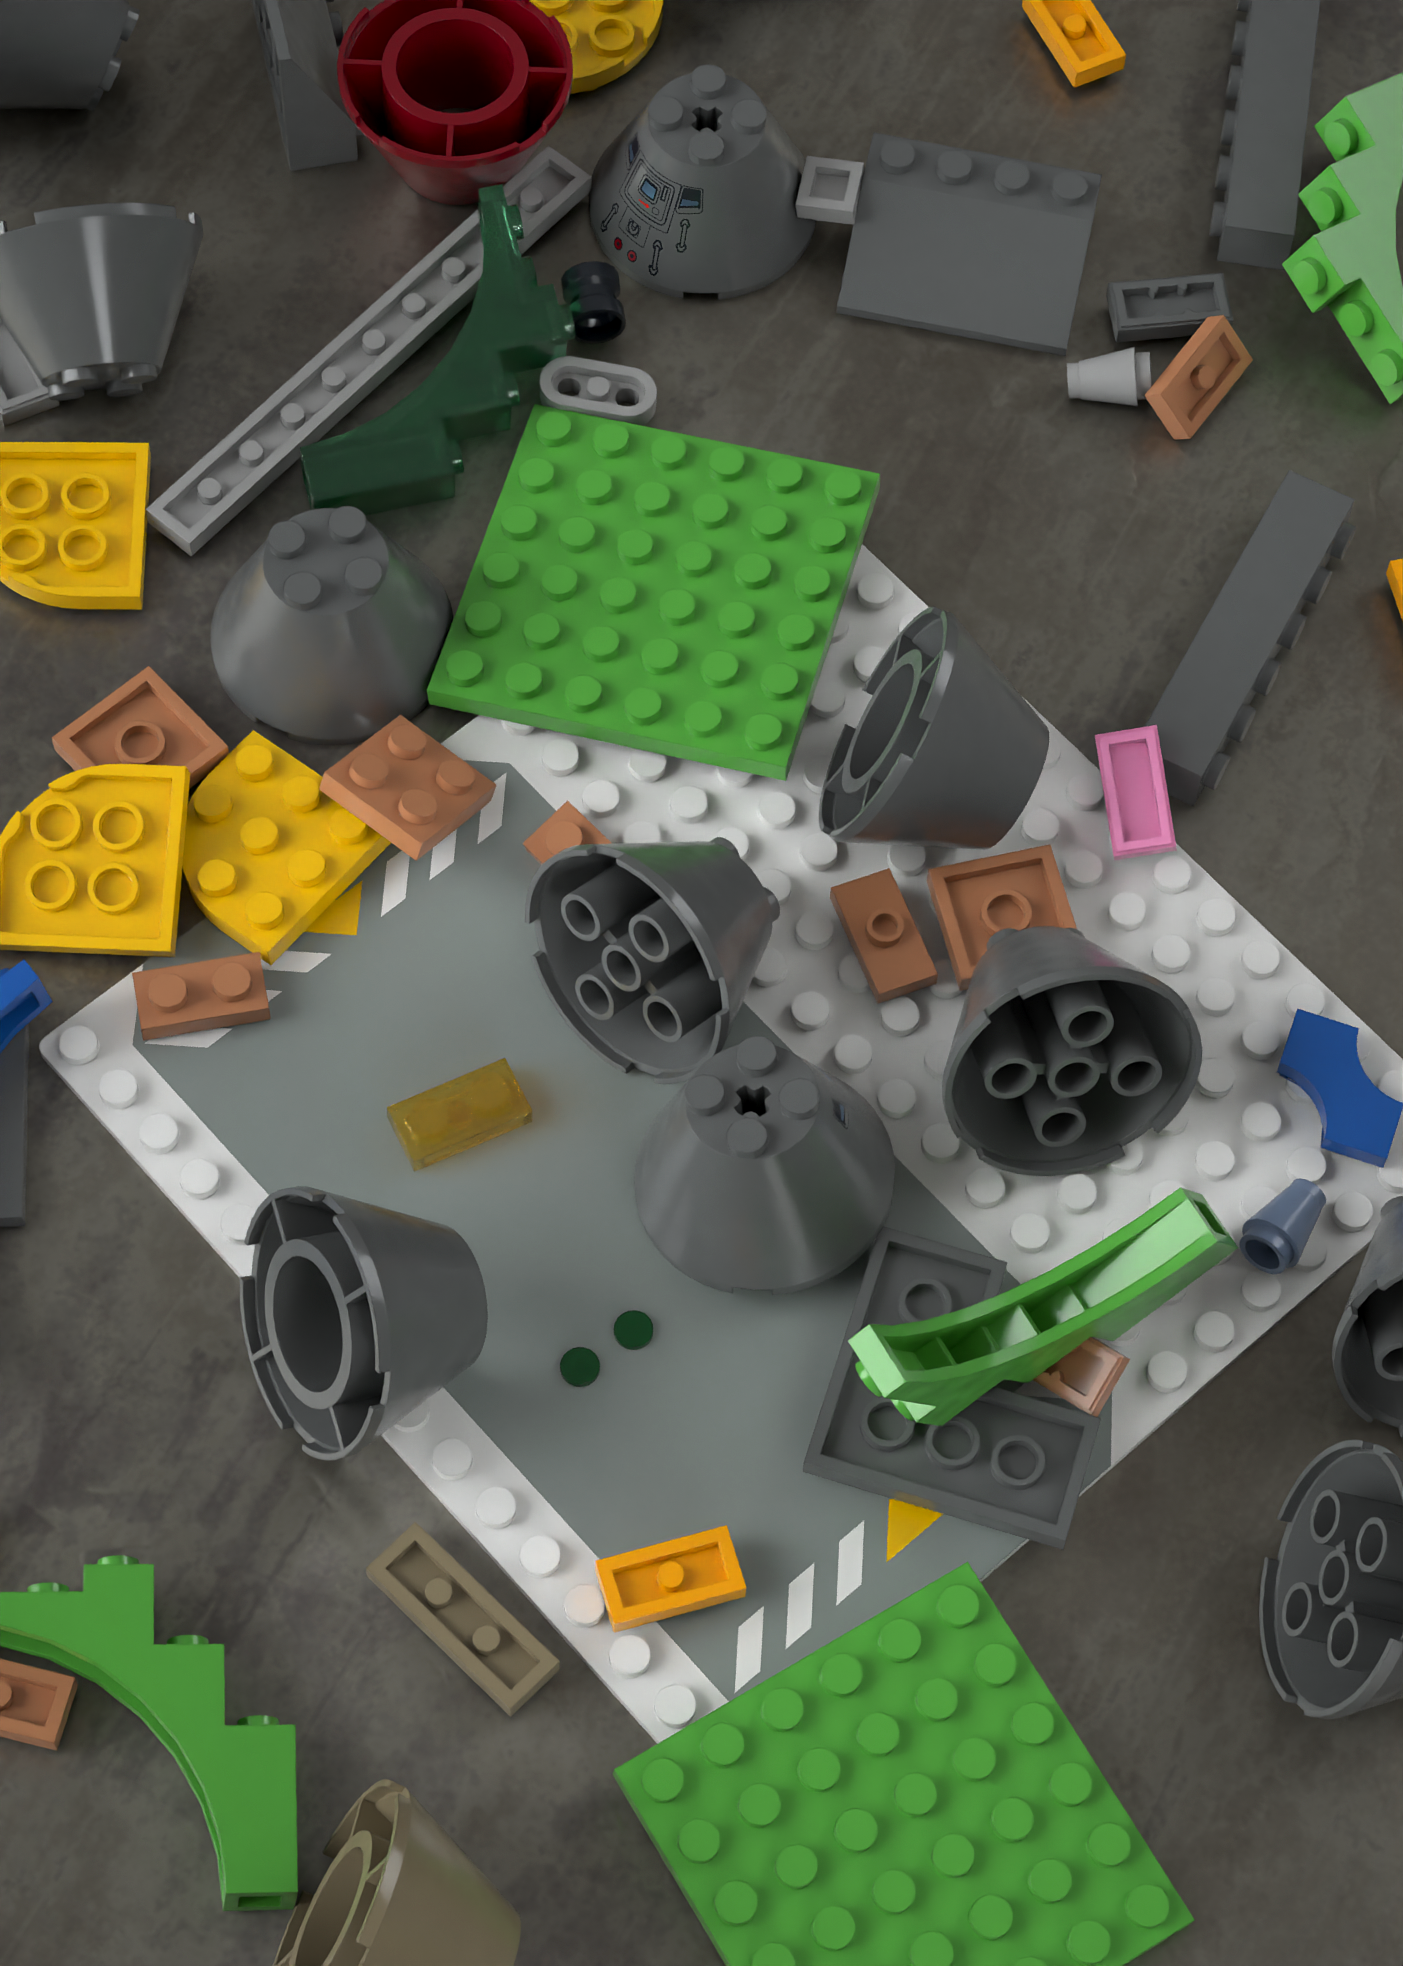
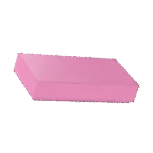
[1095,725,1177,860]

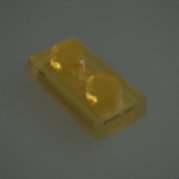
[387,1058,532,1172]

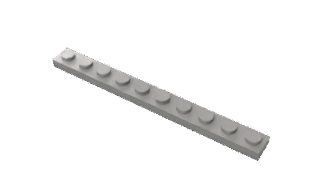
[146,145,592,556]

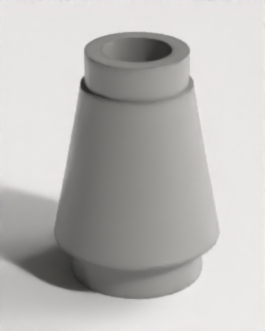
[1067,347,1152,406]

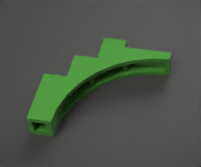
[1282,72,1403,404]
[848,1187,1238,1426]
[0,1555,298,1911]

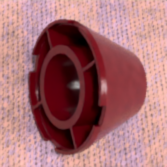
[337,0,573,205]

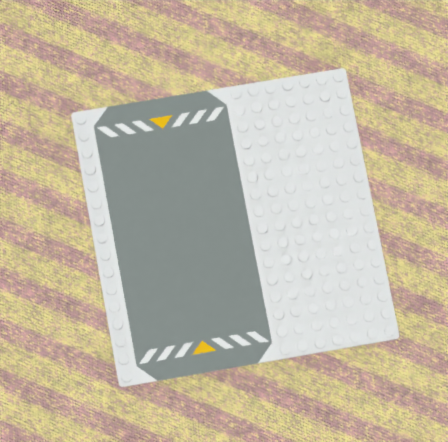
[39,544,1403,1744]

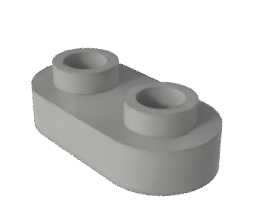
[540,356,657,426]

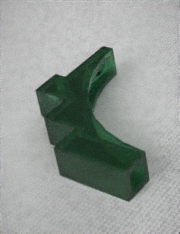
[300,184,575,516]

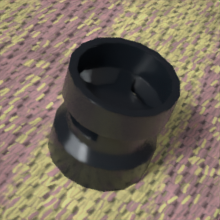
[561,261,626,344]

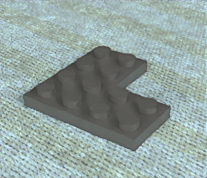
[803,1226,1101,1550]

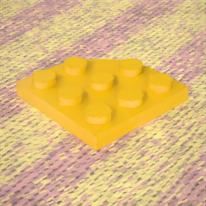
[530,0,664,94]
[0,442,151,610]
[182,730,391,965]
[0,764,190,957]

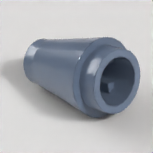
[1239,1178,1326,1274]

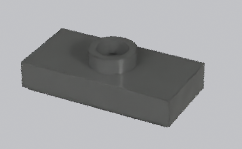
[1106,273,1234,343]

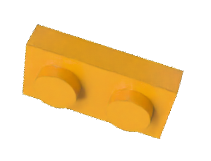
[1022,0,1126,88]
[595,1525,747,1633]

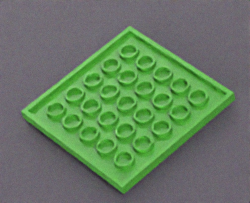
[427,404,880,781]
[613,1562,1195,1966]

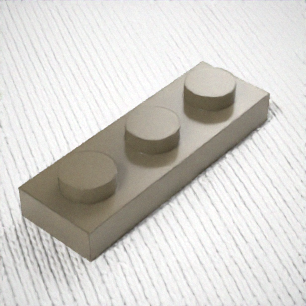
[366,1522,560,1717]

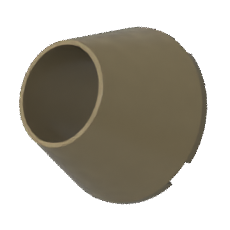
[273,1779,521,1966]

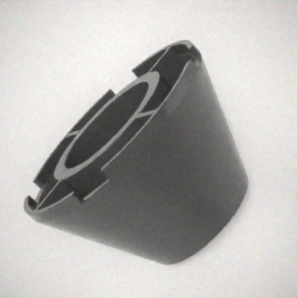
[819,606,1049,850]
[240,1186,488,1461]

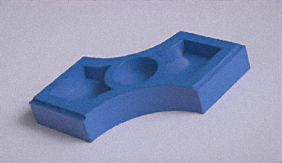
[1277,1008,1403,1168]

